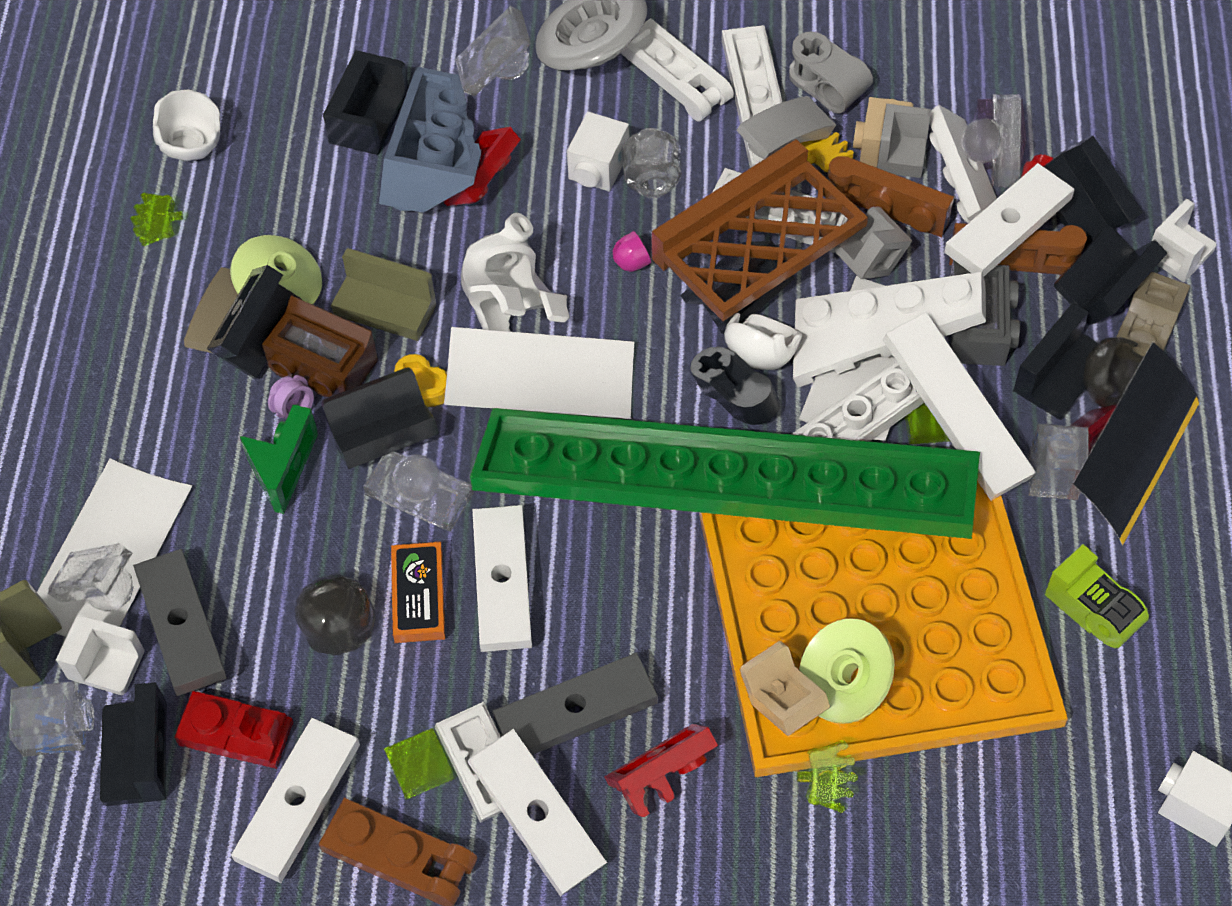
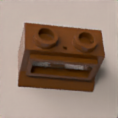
[262,295,378,397]

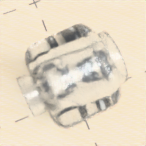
[622,128,682,198]

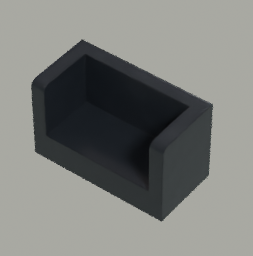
[323,50,409,155]

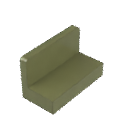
[331,248,436,341]
[0,580,62,690]

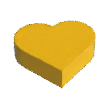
[394,354,447,407]

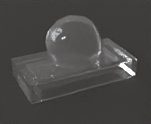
[455,6,531,97]
[961,94,1021,187]
[363,451,474,532]
[47,543,134,612]

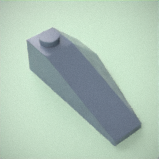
[379,66,481,213]

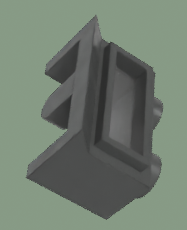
[950,260,1020,366]

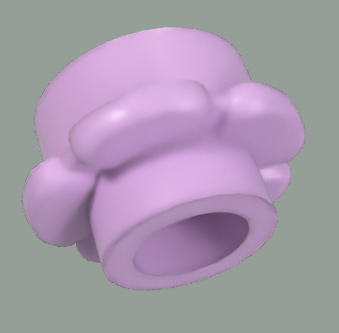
[268,375,314,419]

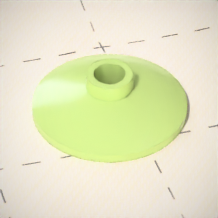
[230,235,322,305]
[799,618,895,724]

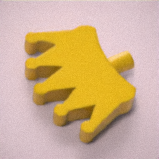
[801,132,854,172]

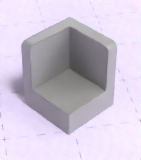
[877,103,931,178]
[833,206,912,279]

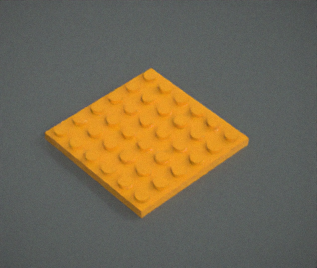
[699,481,1068,778]

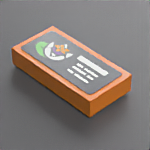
[391,542,446,643]

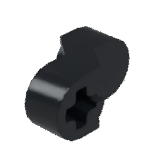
[690,346,780,425]

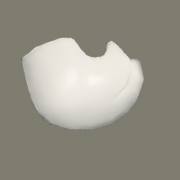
[153,89,221,161]
[724,313,802,370]

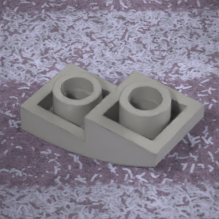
[736,96,836,159]

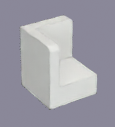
[1152,199,1216,282]
[56,614,145,695]

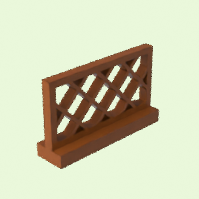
[652,139,868,321]

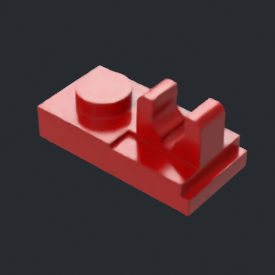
[174,691,294,769]
[604,724,718,817]

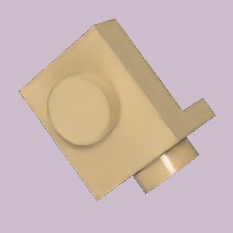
[853,97,913,168]
[740,641,830,736]

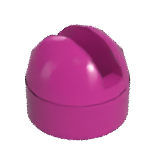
[612,231,651,272]

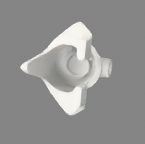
[461,213,570,332]

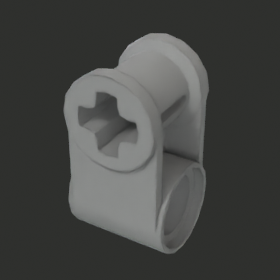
[789,31,873,114]

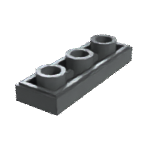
[133,549,227,696]
[493,652,658,755]

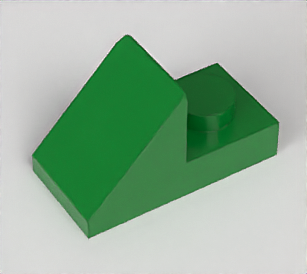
[240,404,318,514]

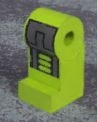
[1045,544,1149,648]

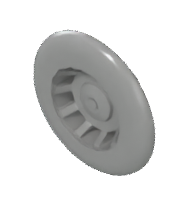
[535,0,647,70]

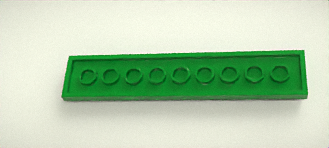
[470,408,980,539]

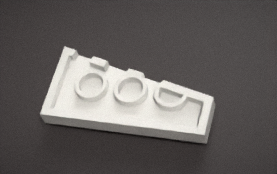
[793,272,986,388]

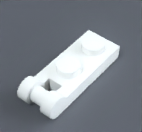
[621,18,734,122]

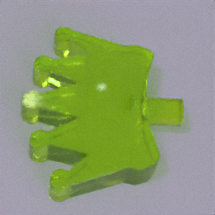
[130,193,183,246]
[797,740,858,813]

